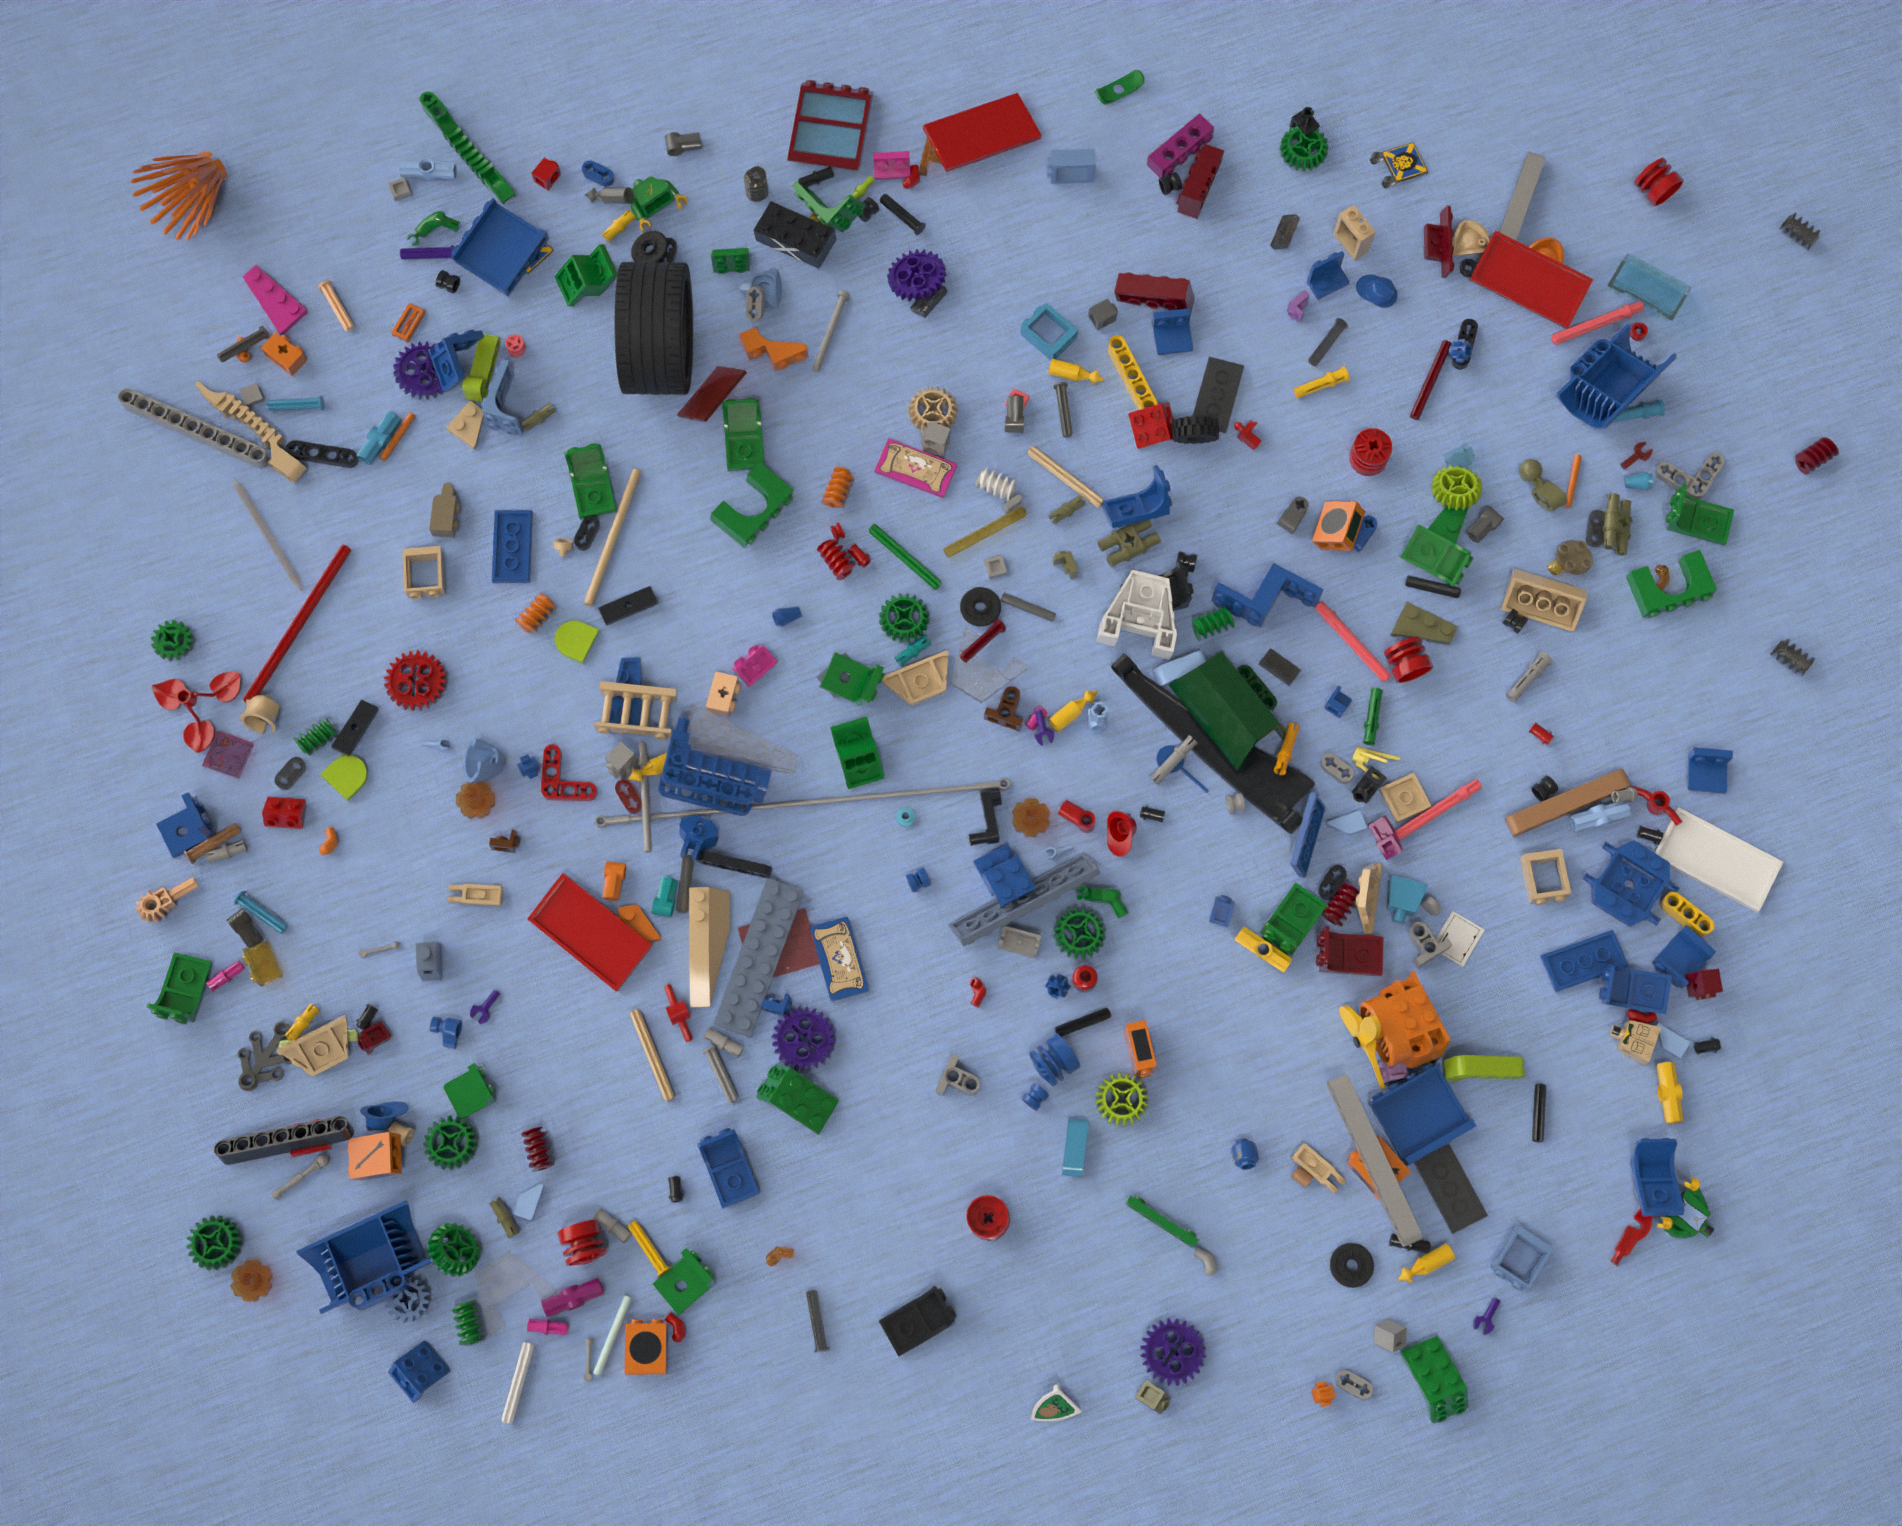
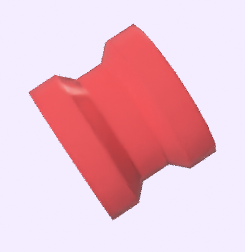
[506,334,526,357]

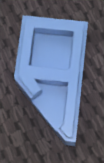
[1326,810,1367,836]
[1656,1023,1690,1060]
[513,1184,545,1221]

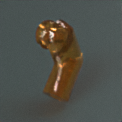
[1655,565,1670,591]

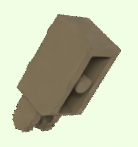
[429,482,461,538]

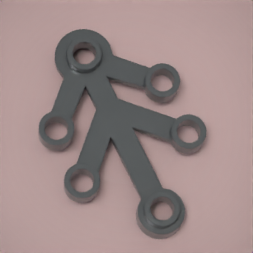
[237,1022,292,1091]

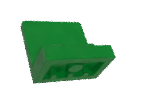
[711,248,750,274]

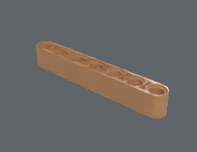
[1505,769,1632,837]

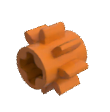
[1311,1381,1336,1407]

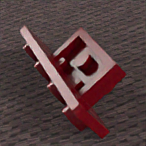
[1424,205,1454,278]

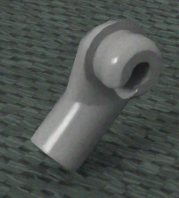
[1194,1247,1218,1276]

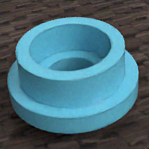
[896,807,915,827]

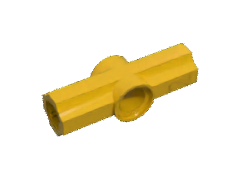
[1234,926,1293,973]
[1656,1062,1684,1124]

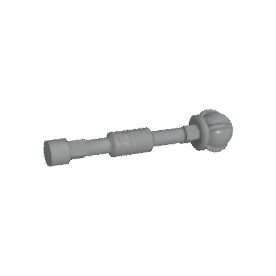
[271,1154,329,1199]

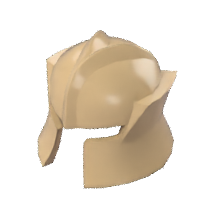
[240,694,280,735]

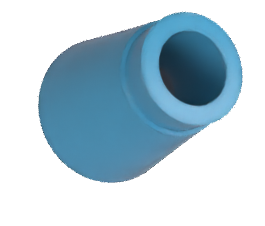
[1625,472,1653,490]

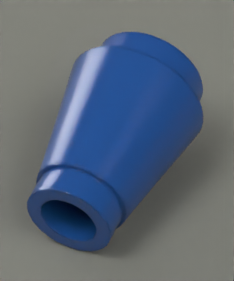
[772,606,802,627]

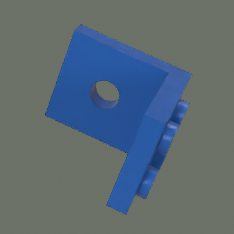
[428,329,484,392]
[156,792,215,858]

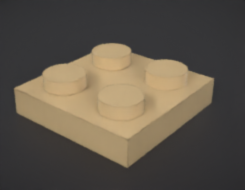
[1379,773,1432,823]

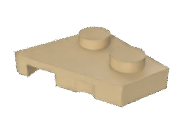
[446,401,484,450]

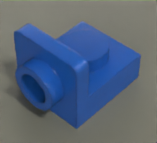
[1209,895,1235,928]
[761,994,792,1016]

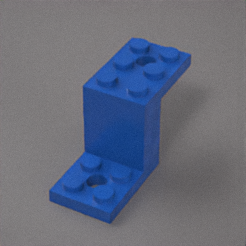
[1211,563,1324,627]

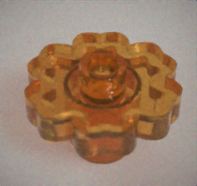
[456,782,496,819]
[1012,798,1050,838]
[230,1260,273,1302]

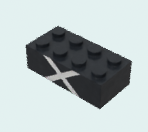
[753,201,836,269]

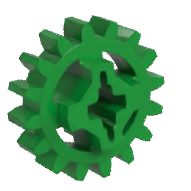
[151,620,194,661]

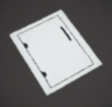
[1431,911,1485,967]

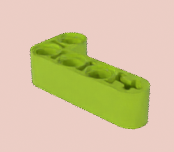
[462,334,501,402]
[1443,1055,1525,1081]

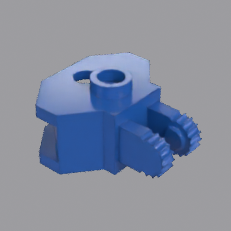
[679,815,719,861]

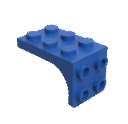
[1102,465,1172,529]
[1599,965,1672,1014]
[697,1128,760,1209]
[1630,1138,1685,1216]

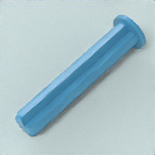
[267,396,324,411]
[234,891,288,934]

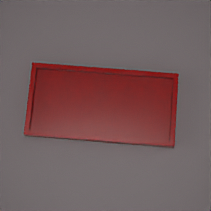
[922,93,1042,172]
[1470,230,1594,329]
[527,873,653,991]

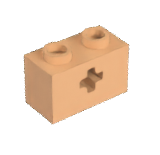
[706,671,741,717]

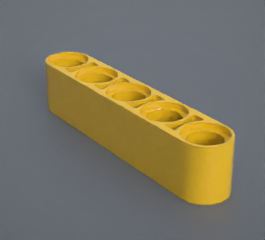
[1108,335,1158,410]

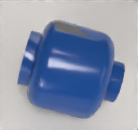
[1231,1138,1259,1170]

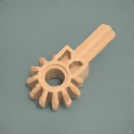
[136,878,198,923]

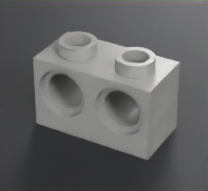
[921,421,950,459]
[605,741,638,781]

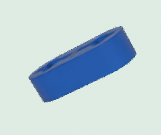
[582,160,614,187]

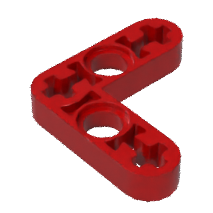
[541,744,598,801]

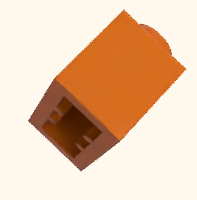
[261,332,307,376]

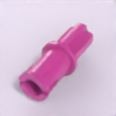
[206,961,245,992]
[527,1318,569,1335]

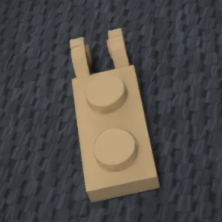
[447,884,503,907]
[1291,1143,1346,1194]

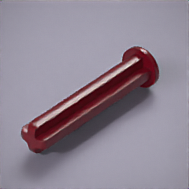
[960,619,1006,663]

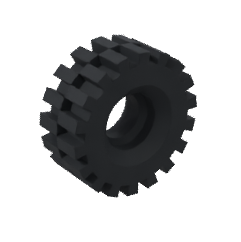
[1172,416,1219,444]

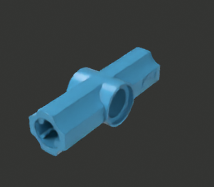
[357,411,402,465]

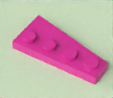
[243,265,308,336]

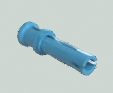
[1612,399,1665,423]

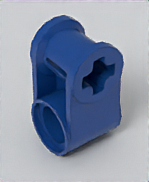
[1353,515,1377,552]

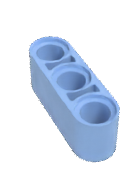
[1153,650,1208,688]

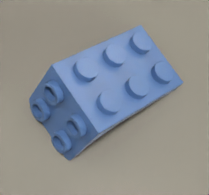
[482,359,523,436]

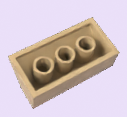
[1501,568,1587,632]

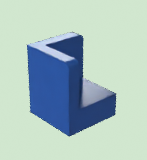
[1324,685,1352,718]

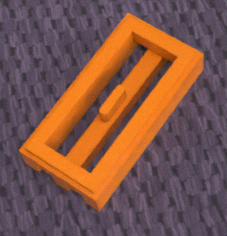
[391,303,426,343]

